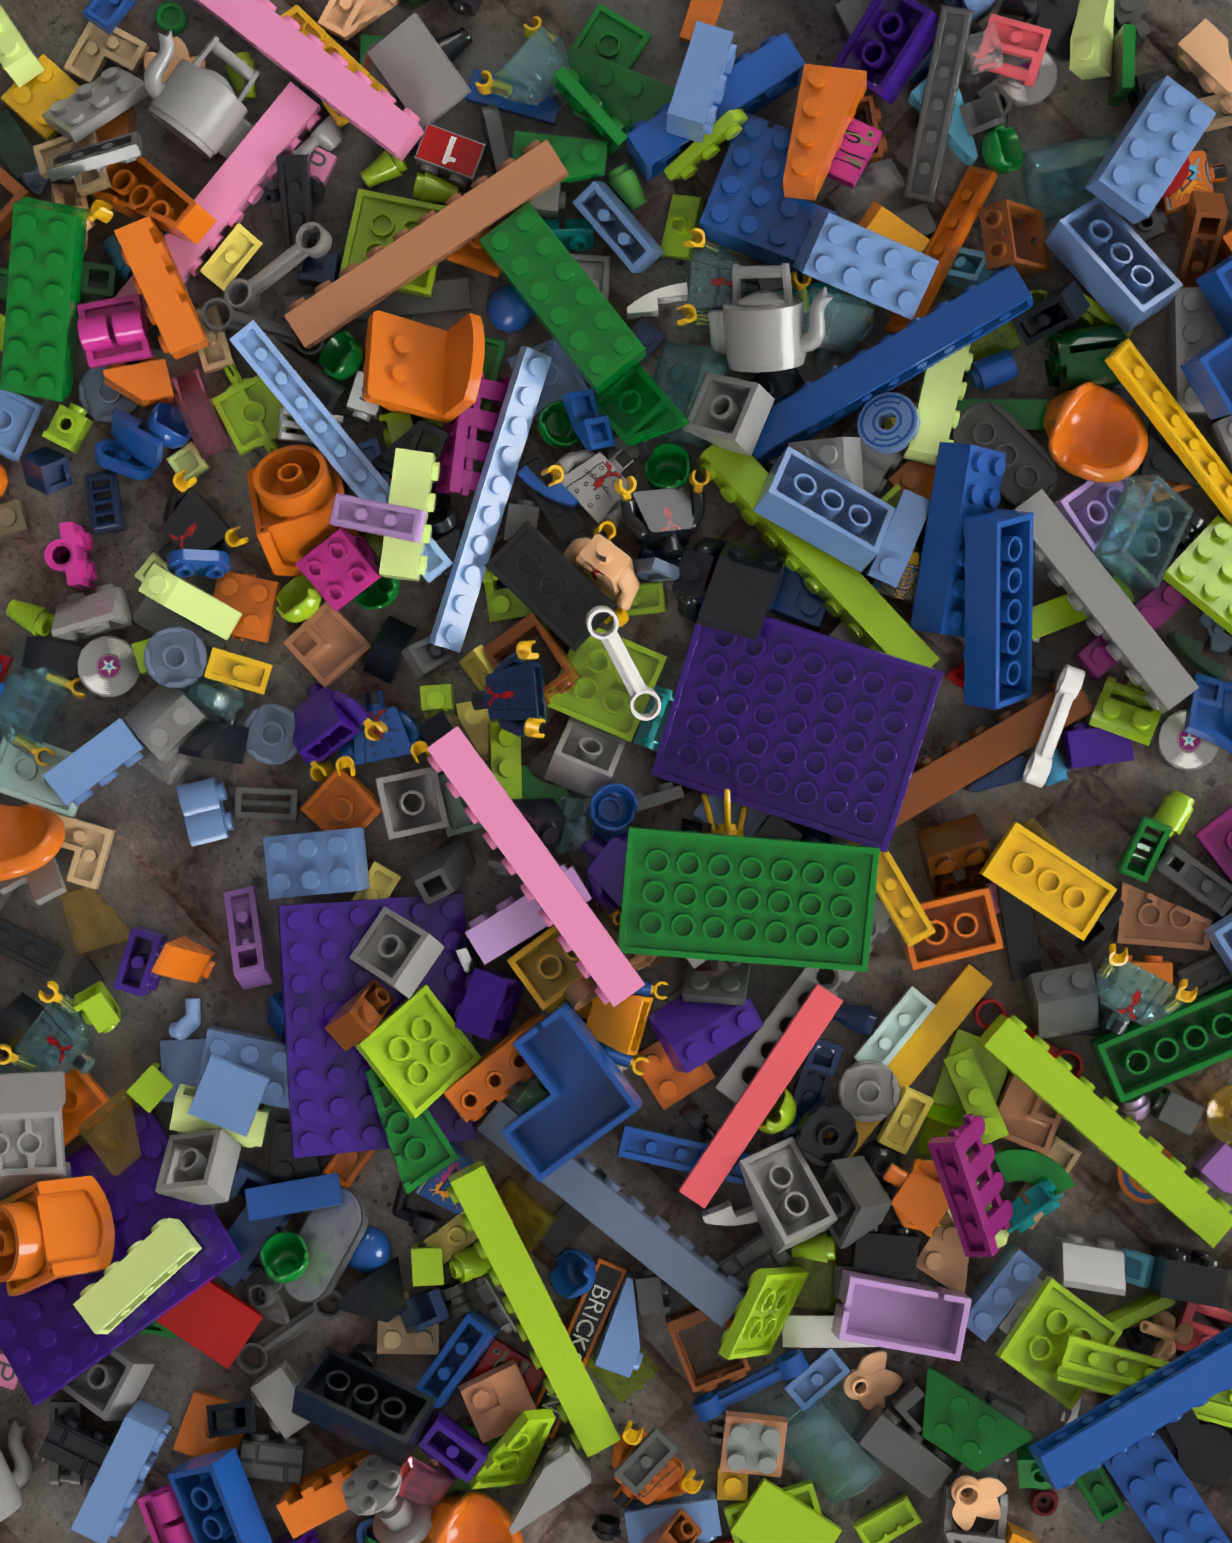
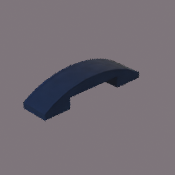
[779,1038,843,1162]

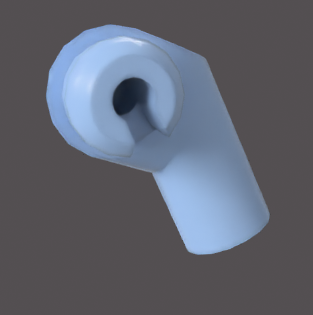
[168,997,201,1040]

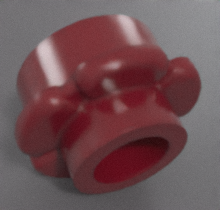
[1028,1489,1059,1516]

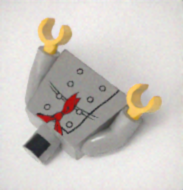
[541,448,633,541]

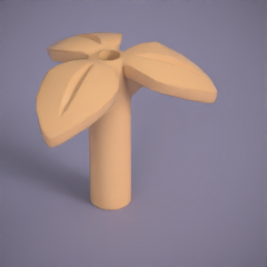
[1140,1310,1193,1360]

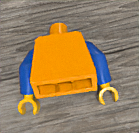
[575,980,669,1075]

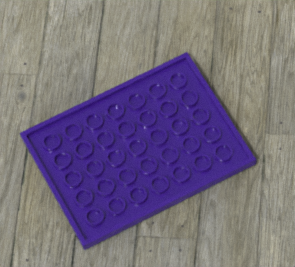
[651,597,945,853]
[277,893,478,1158]
[0,1106,242,1405]

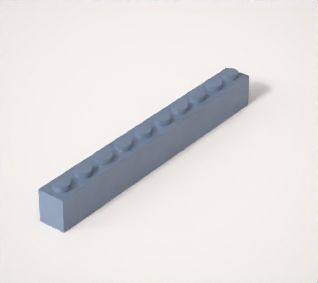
[477,1098,746,1327]

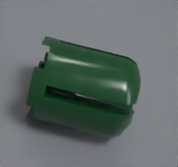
[1044,323,1127,394]

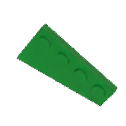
[364,1067,459,1194]

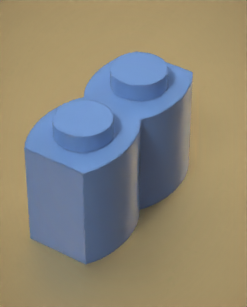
[177,777,235,847]

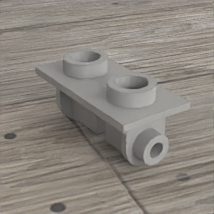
[474,1274,520,1334]

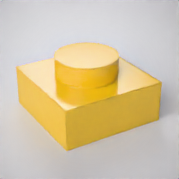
[716,1465,748,1501]

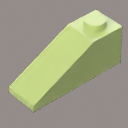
[1069,0,1114,80]
[138,564,243,640]

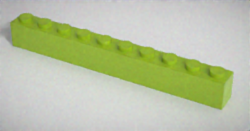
[697,444,939,667]
[977,1014,1232,1248]
[446,1159,621,1458]

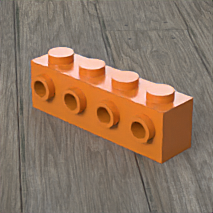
[443,1013,544,1122]

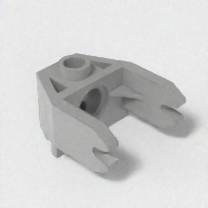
[939,1485,1008,1543]

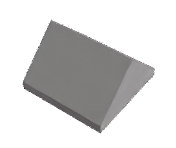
[375,767,449,840]

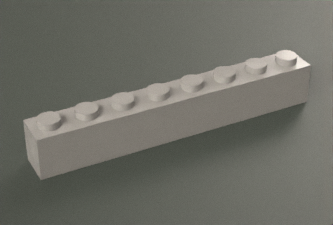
[1014,489,1199,713]

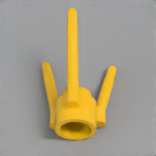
[701,789,748,836]

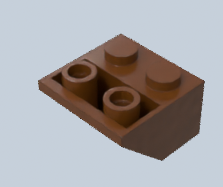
[916,814,990,897]

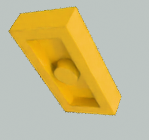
[203,646,273,695]

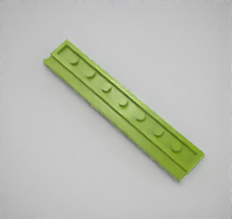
[1052,1333,1232,1428]

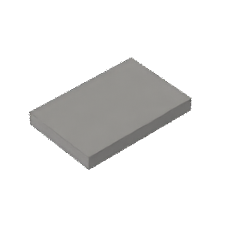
[367,13,472,130]

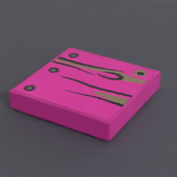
[826,118,882,189]

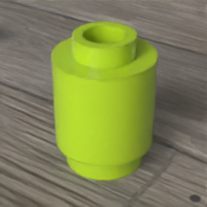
[1153,790,1195,838]
[449,1245,493,1283]

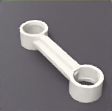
[586,605,661,721]
[1022,664,1085,788]

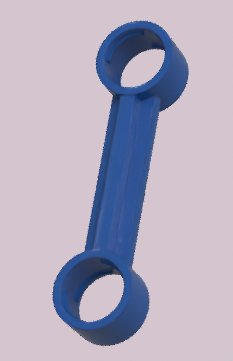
[691,1348,809,1422]

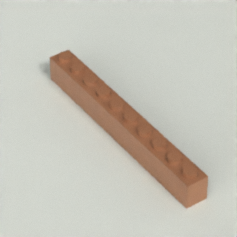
[284,139,569,349]

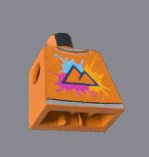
[1157,151,1227,216]

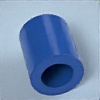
[968,348,1018,392]

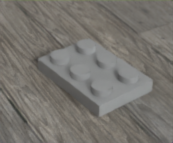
[42,66,149,143]

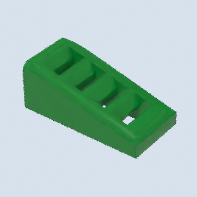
[1116,815,1173,883]

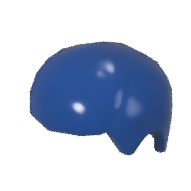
[486,284,533,333]
[147,402,195,449]
[589,783,638,831]
[348,1225,392,1273]
[549,1248,596,1299]

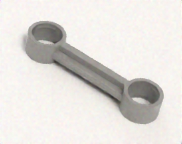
[224,222,332,314]

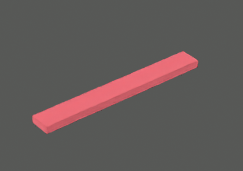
[678,983,843,1209]

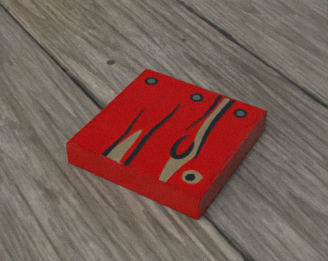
[467,1337,546,1396]

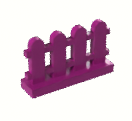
[435,372,510,496]
[927,1114,1013,1257]

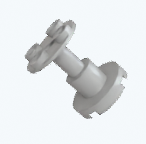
[341,1454,434,1543]

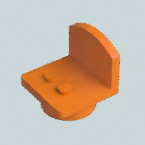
[362,310,485,424]
[246,445,359,576]
[0,1176,115,1296]

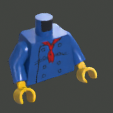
[335,691,431,777]

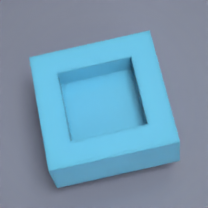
[1122,1248,1155,1288]

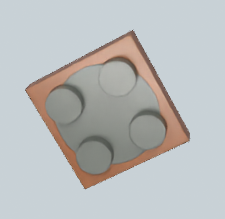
[719,1410,788,1478]

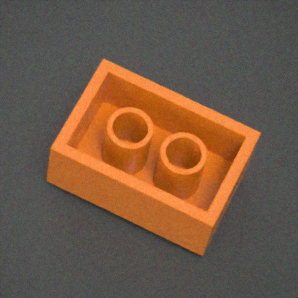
[900,886,1004,970]

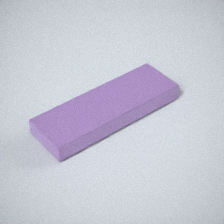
[329,493,427,543]

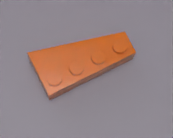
[783,64,867,201]
[91,156,217,245]
[114,216,210,360]
[276,1449,416,1539]

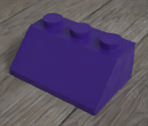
[832,0,939,105]
[647,995,764,1074]

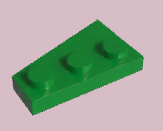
[551,66,628,158]
[512,131,608,183]

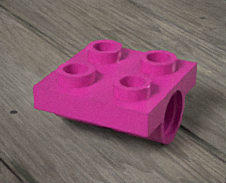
[77,293,153,369]
[44,521,97,591]
[295,527,381,612]
[137,1484,194,1543]

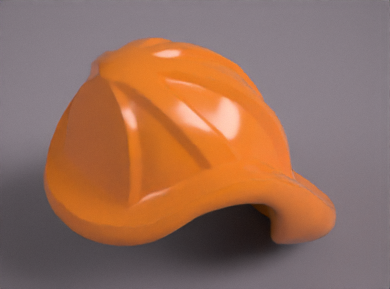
[1044,382,1148,483]
[0,803,65,881]
[423,1491,523,1543]

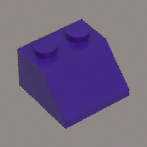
[454,968,525,1040]

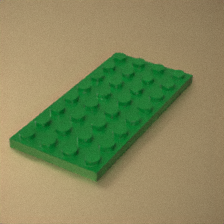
[617,826,880,972]

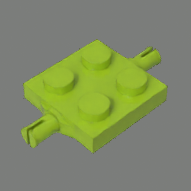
[211,363,293,456]

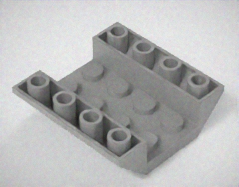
[0,1071,71,1197]

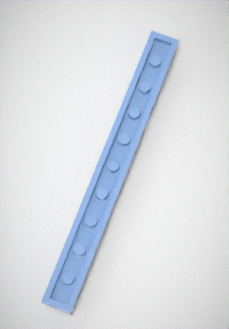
[229,320,453,583]
[428,346,552,653]

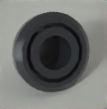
[858,1140,900,1183]

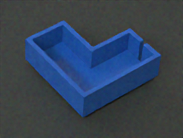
[698,111,837,278]
[1180,255,1232,420]
[501,1001,643,1182]

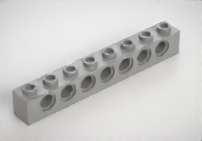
[714,897,893,1103]

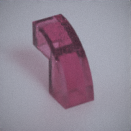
[170,368,231,459]
[398,1456,457,1506]

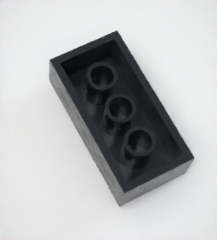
[292,1346,436,1468]

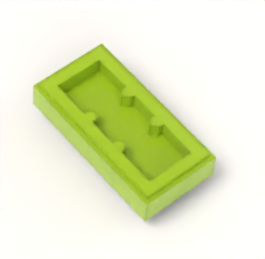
[661,194,704,261]
[852,1492,922,1543]

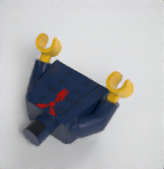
[471,640,547,738]

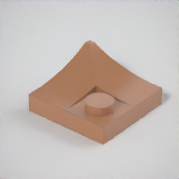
[283,601,372,688]
[997,1074,1062,1155]
[457,1359,537,1444]

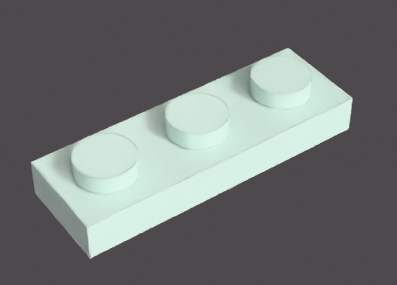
[853,985,936,1066]

